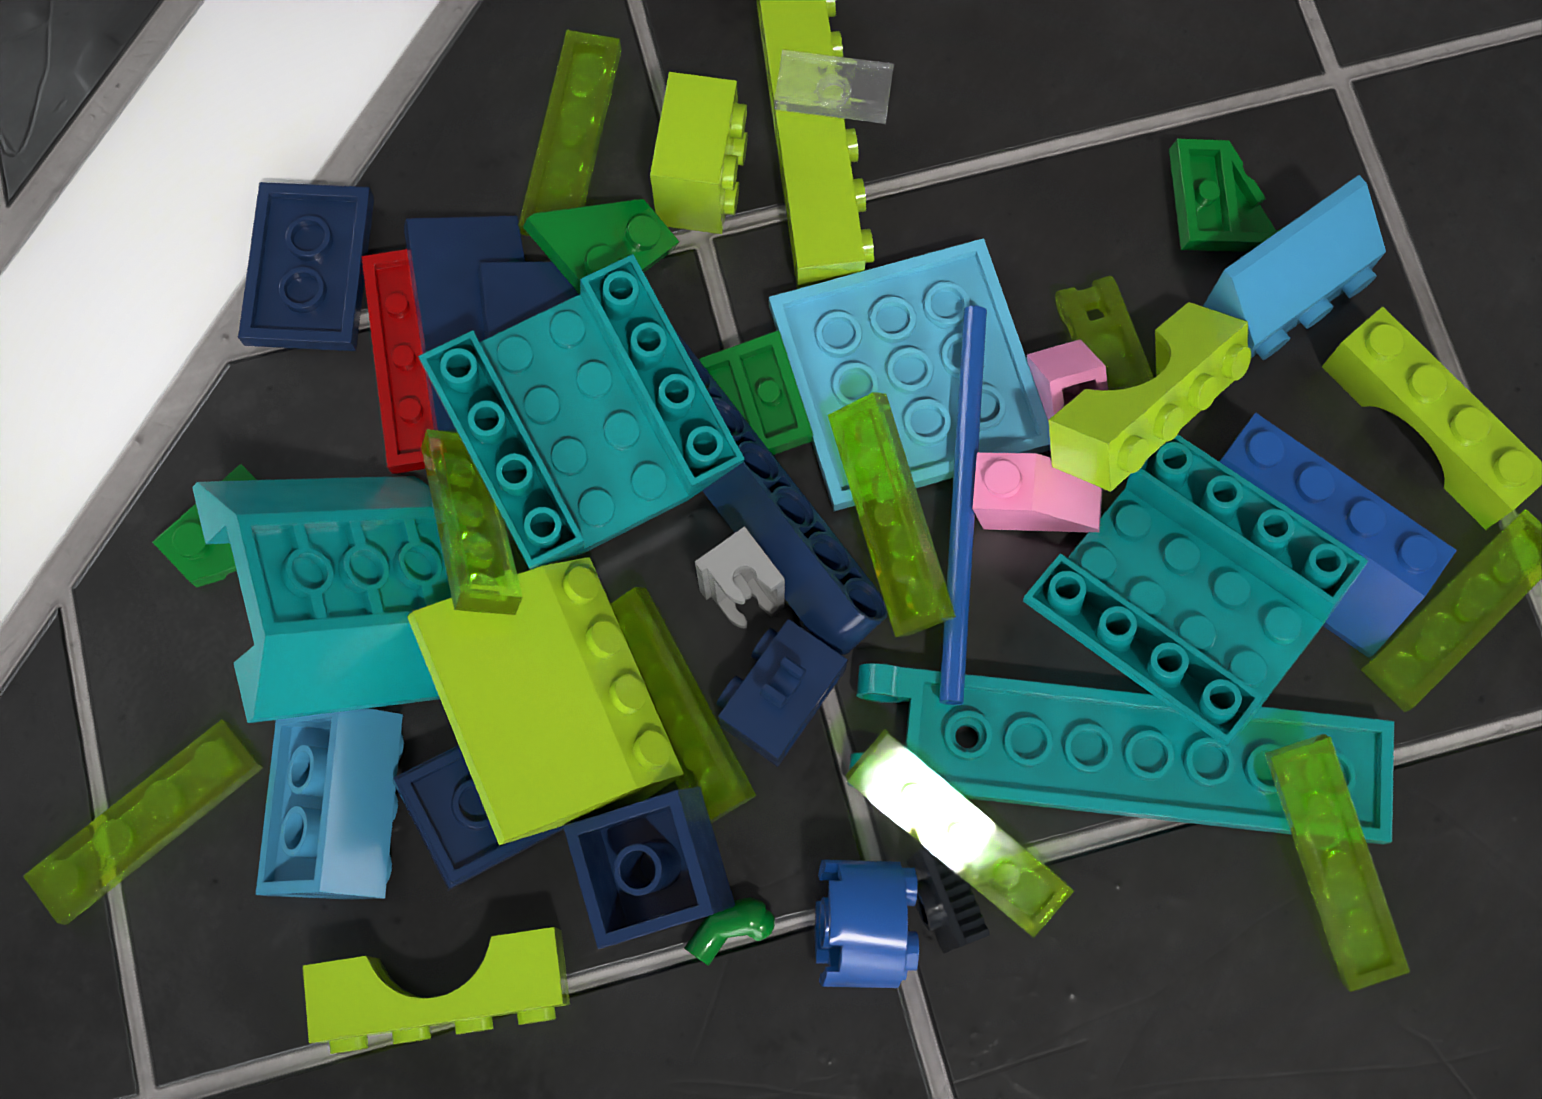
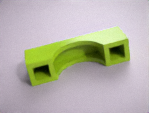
[1049,302,1251,492]
[1322,307,1542,530]
[303,927,570,1054]

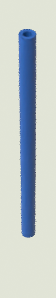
[939,306,987,705]

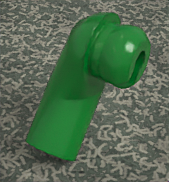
[684,897,775,966]

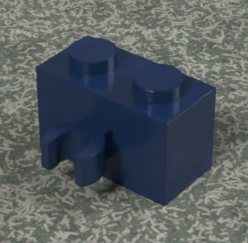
[716,619,848,767]

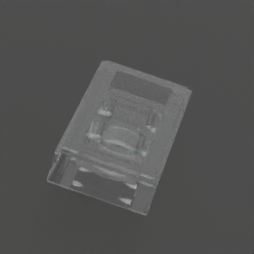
[774,50,894,124]

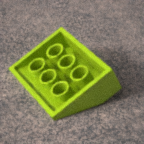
[407,557,684,845]

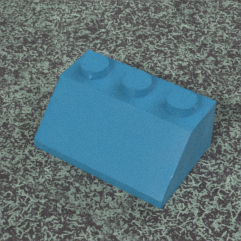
[1203,175,1386,360]
[256,708,404,900]

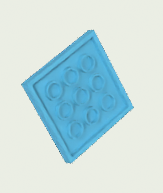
[769,238,1051,512]

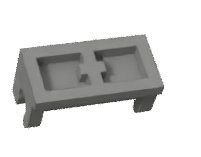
[695,526,785,629]

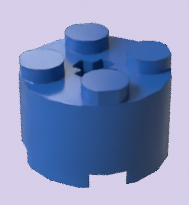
[815,860,919,988]

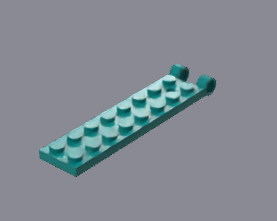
[847,663,1394,845]

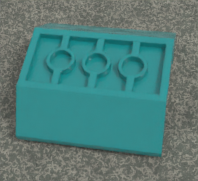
[418,254,745,570]
[1023,434,1368,748]
[192,476,480,723]

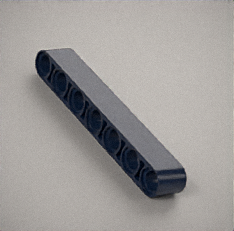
[674,329,888,655]

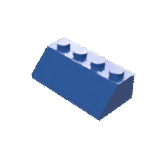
[1219,413,1457,658]

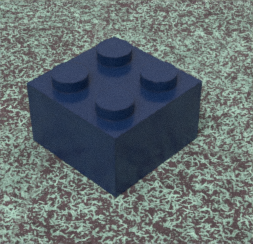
[564,787,735,949]

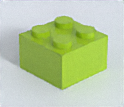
[650,72,748,234]

